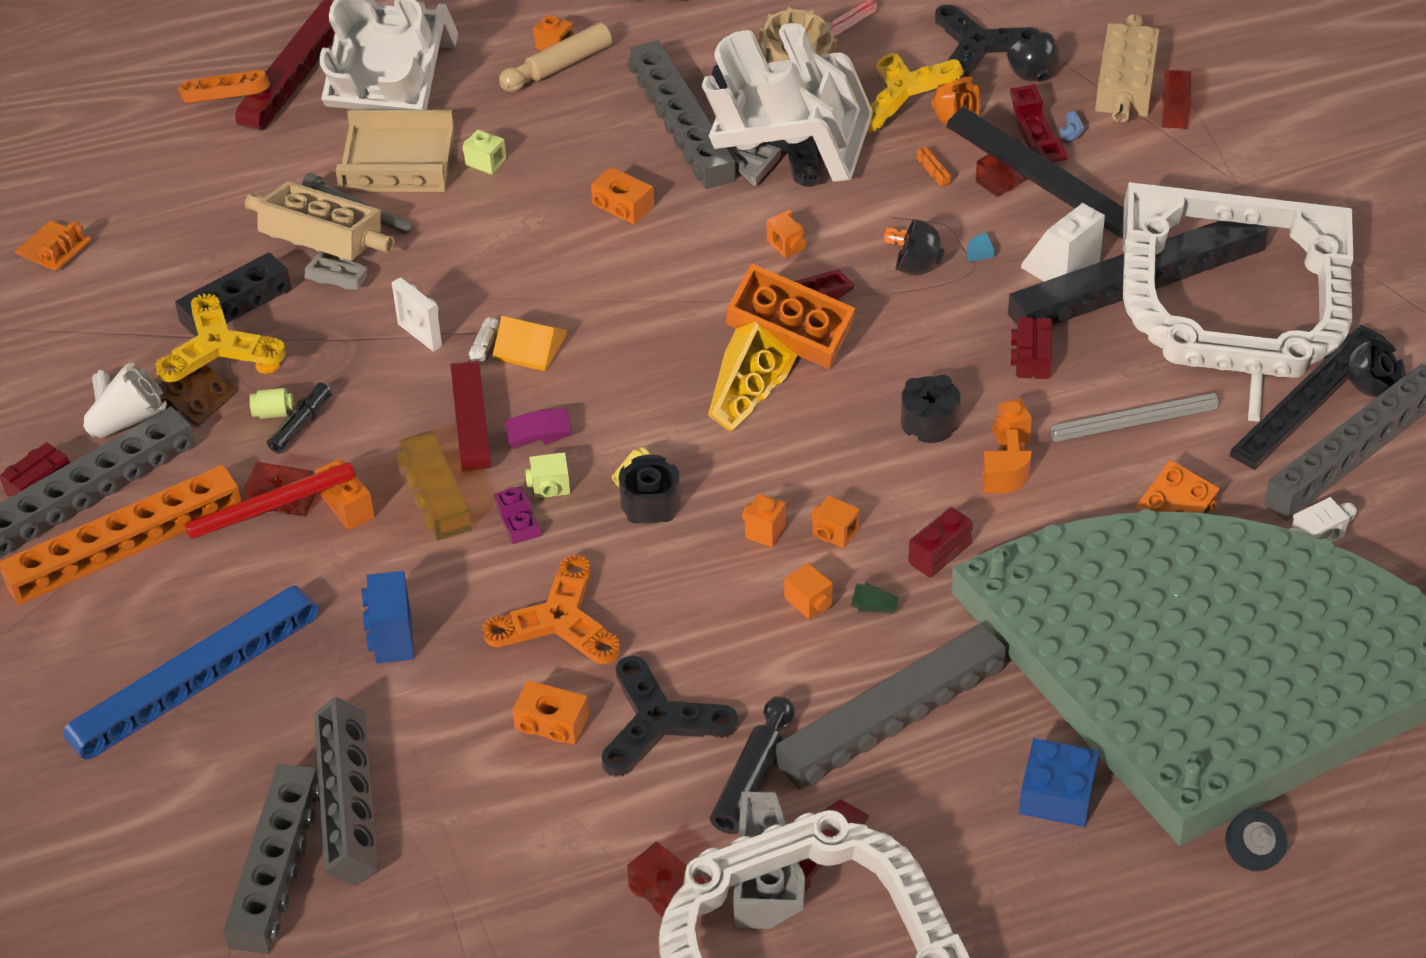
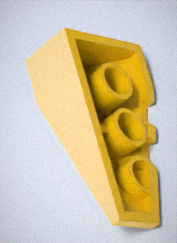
[708,321,797,432]

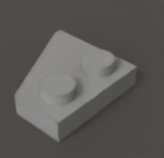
[726,142,781,186]
[305,251,367,290]

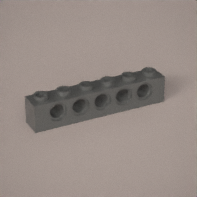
[314,696,379,886]
[223,764,320,954]

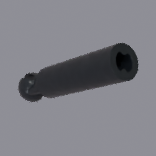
[710,696,795,834]

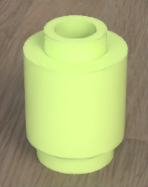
[250,388,294,419]

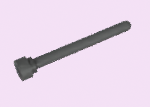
[302,173,413,233]

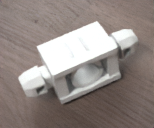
[1289,497,1357,542]

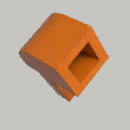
[982,429,1032,494]

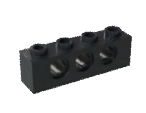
[175,252,291,337]

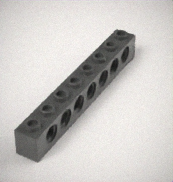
[628,40,735,190]
[1264,363,1426,521]
[0,406,195,558]

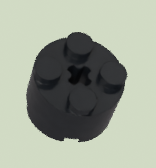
[901,375,961,443]
[619,454,680,524]

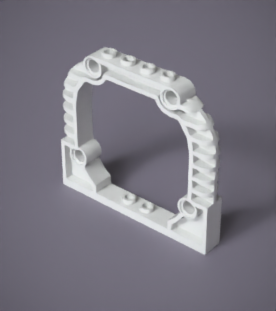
[1123,182,1353,378]
[659,810,970,958]

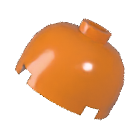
[932,77,981,126]

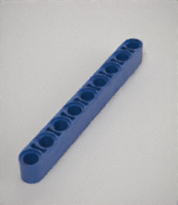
[63,586,319,760]

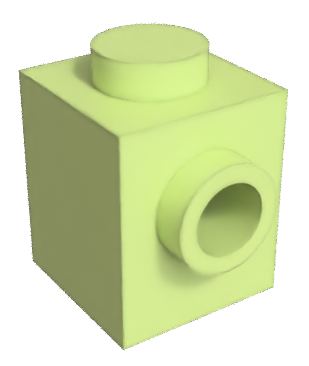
[463,129,506,174]
[525,452,570,499]

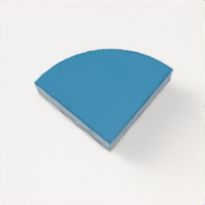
[966,233,994,262]

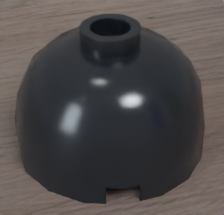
[1007,32,1060,82]
[895,219,945,275]
[1348,337,1406,397]

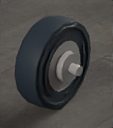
[1225,809,1288,871]

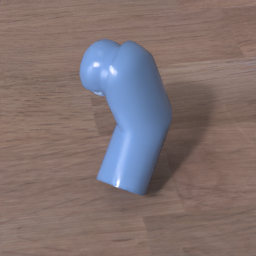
[1060,111,1084,142]

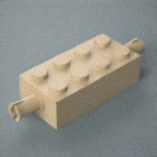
[1095,14,1159,123]
[245,181,394,261]

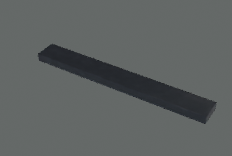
[946,106,1124,239]
[1230,325,1386,470]

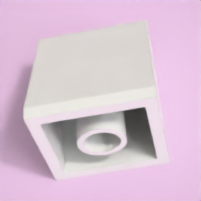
[1021,203,1105,281]

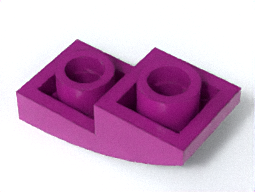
[505,409,572,449]
[493,486,541,544]

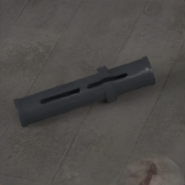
[267,382,332,454]

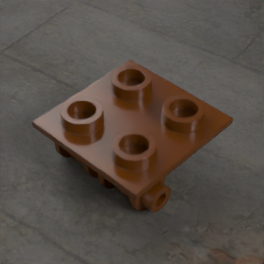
[159,365,237,426]

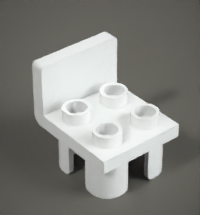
[320,0,458,110]
[702,23,872,182]

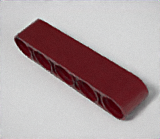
[450,360,492,472]

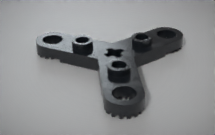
[935,5,1040,77]
[763,136,821,187]
[602,656,738,777]

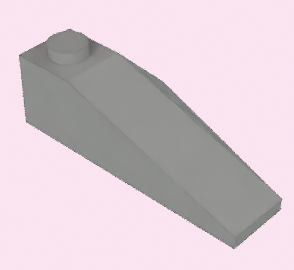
[733,792,805,929]

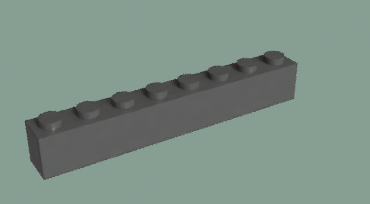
[776,623,1005,790]

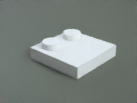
[392,277,442,352]

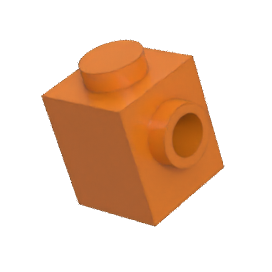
[533,14,574,50]
[742,493,786,548]
[810,495,860,549]
[784,563,833,620]

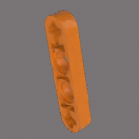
[177,70,270,103]

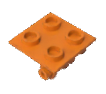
[14,220,92,271]
[1135,460,1220,513]

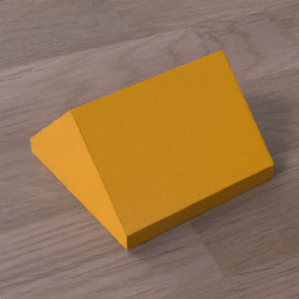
[493,316,567,372]

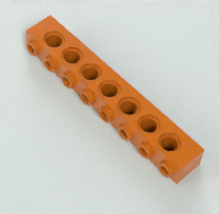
[0,464,241,605]

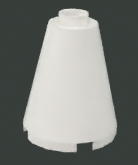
[83,362,167,438]

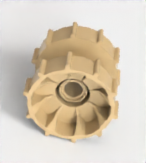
[757,7,837,63]

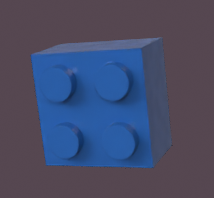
[361,571,414,664]
[1019,738,1099,827]

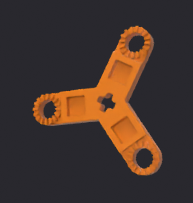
[482,554,620,664]

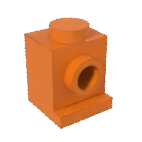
[767,210,807,258]
[991,398,1032,450]

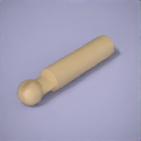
[499,22,612,93]

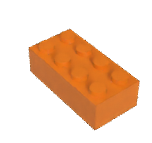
[726,263,856,370]

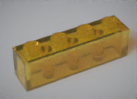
[397,430,472,541]

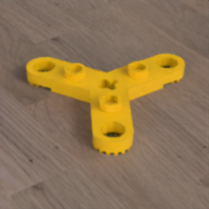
[867,53,964,133]
[155,294,286,382]

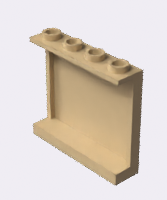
[336,110,454,192]

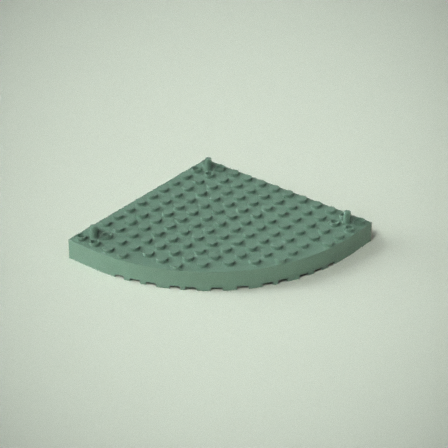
[951,509,1426,846]

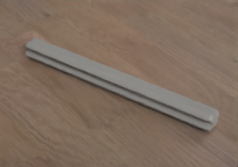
[1050,393,1219,442]

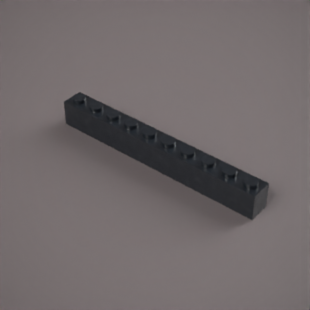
[1008,220,1269,325]

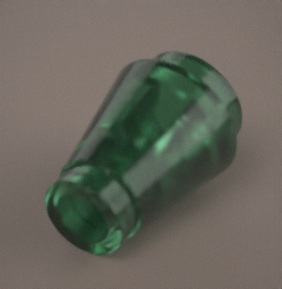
[850,582,898,614]

